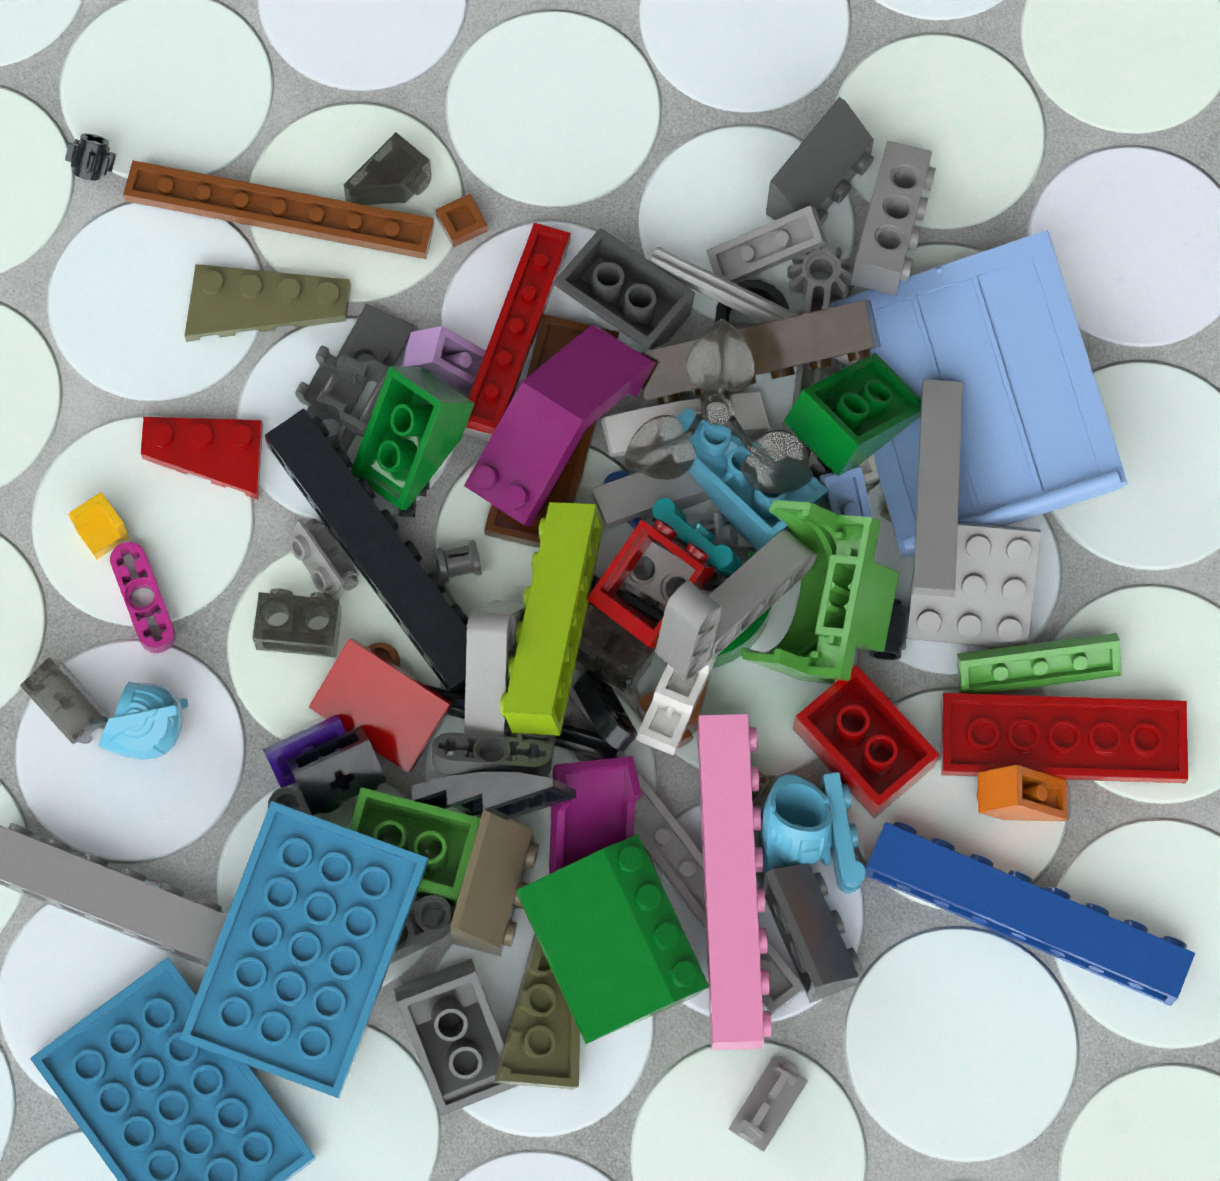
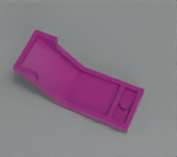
[464,324,656,527]
[549,756,642,874]

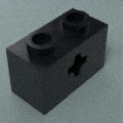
[286,726,387,816]

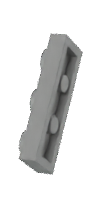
[706,205,828,283]

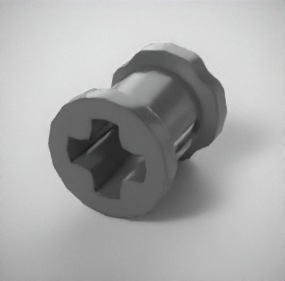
[435,540,482,583]

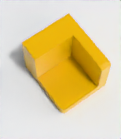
[68,492,130,560]

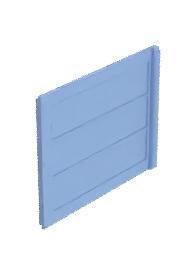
[829,230,1129,557]

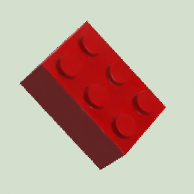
[793,665,940,819]

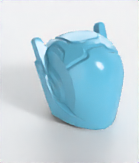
[98,681,189,760]
[758,774,832,872]

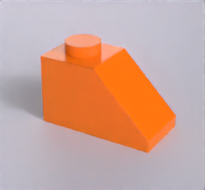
[977,765,1068,821]

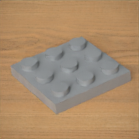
[907,521,1041,648]

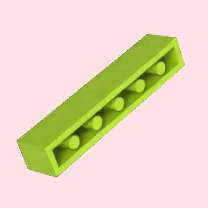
[500,502,604,736]

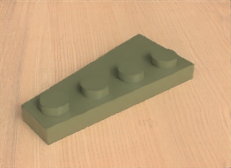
[184,264,351,342]
[494,933,580,1090]

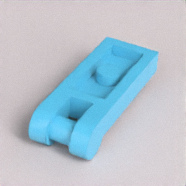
[819,772,866,894]

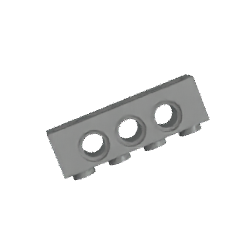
[851,141,936,295]

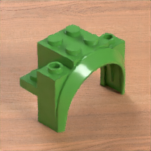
[741,500,899,684]

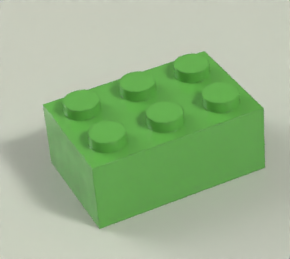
[349,787,481,906]

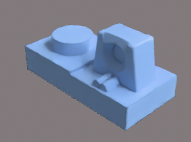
[820,466,878,543]

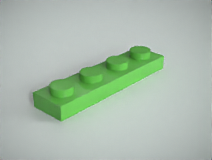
[957,633,1121,694]

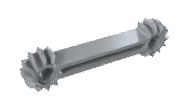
[766,244,852,480]

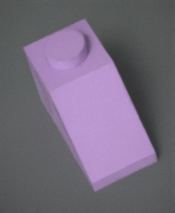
[402,326,486,391]

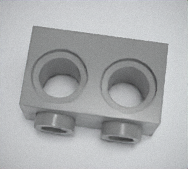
[625,539,718,612]

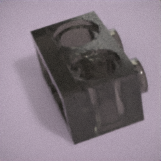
[252,588,342,658]
[576,603,655,696]

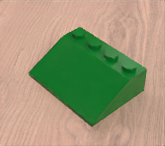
[515,835,710,1045]

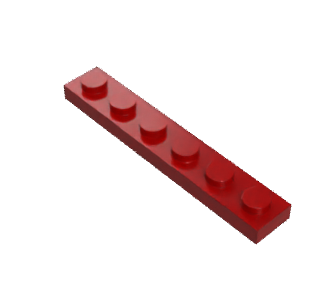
[466,223,571,435]

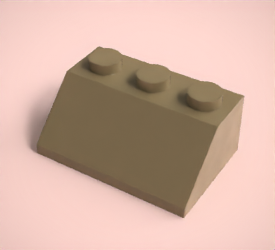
[450,809,539,957]

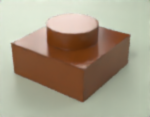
[435,194,488,248]

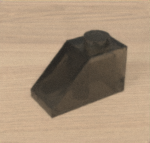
[343,132,432,205]

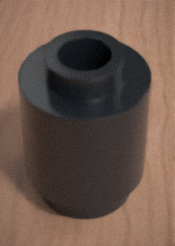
[869,599,909,660]

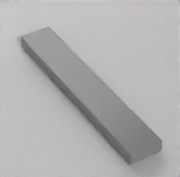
[913,379,963,597]

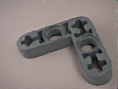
[432,732,556,777]

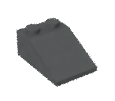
[394,959,519,1116]

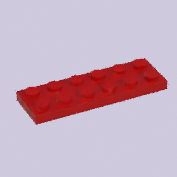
[941,693,1188,784]

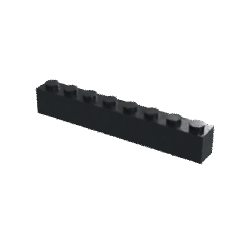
[265,408,468,693]

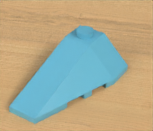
[659,408,828,551]

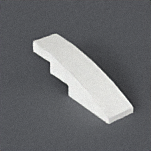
[601,392,770,457]
[636,589,718,756]

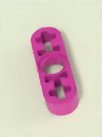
[110,542,175,653]

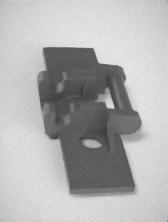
[279,304,415,464]

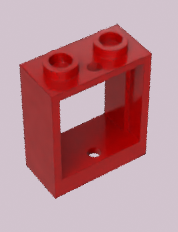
[586,519,716,648]

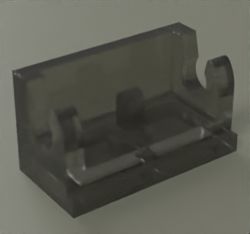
[20,657,112,744]

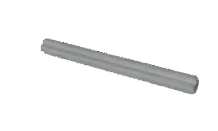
[649,247,859,366]

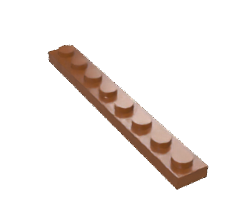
[123,160,435,259]

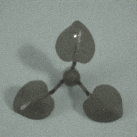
[625,319,813,494]

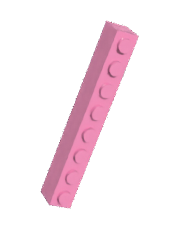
[697,714,771,1051]

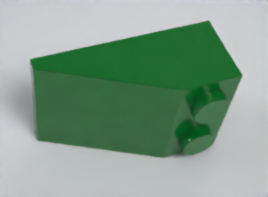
[783,353,921,476]
[351,366,475,510]

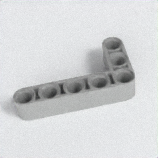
[655,529,817,680]
[464,600,525,762]

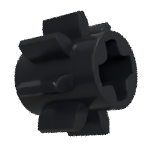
[65,133,116,181]

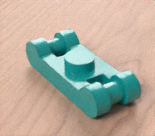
[652,498,743,578]

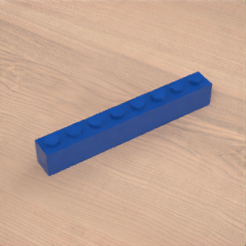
[865,822,1195,1006]

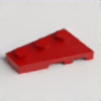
[140,417,263,500]

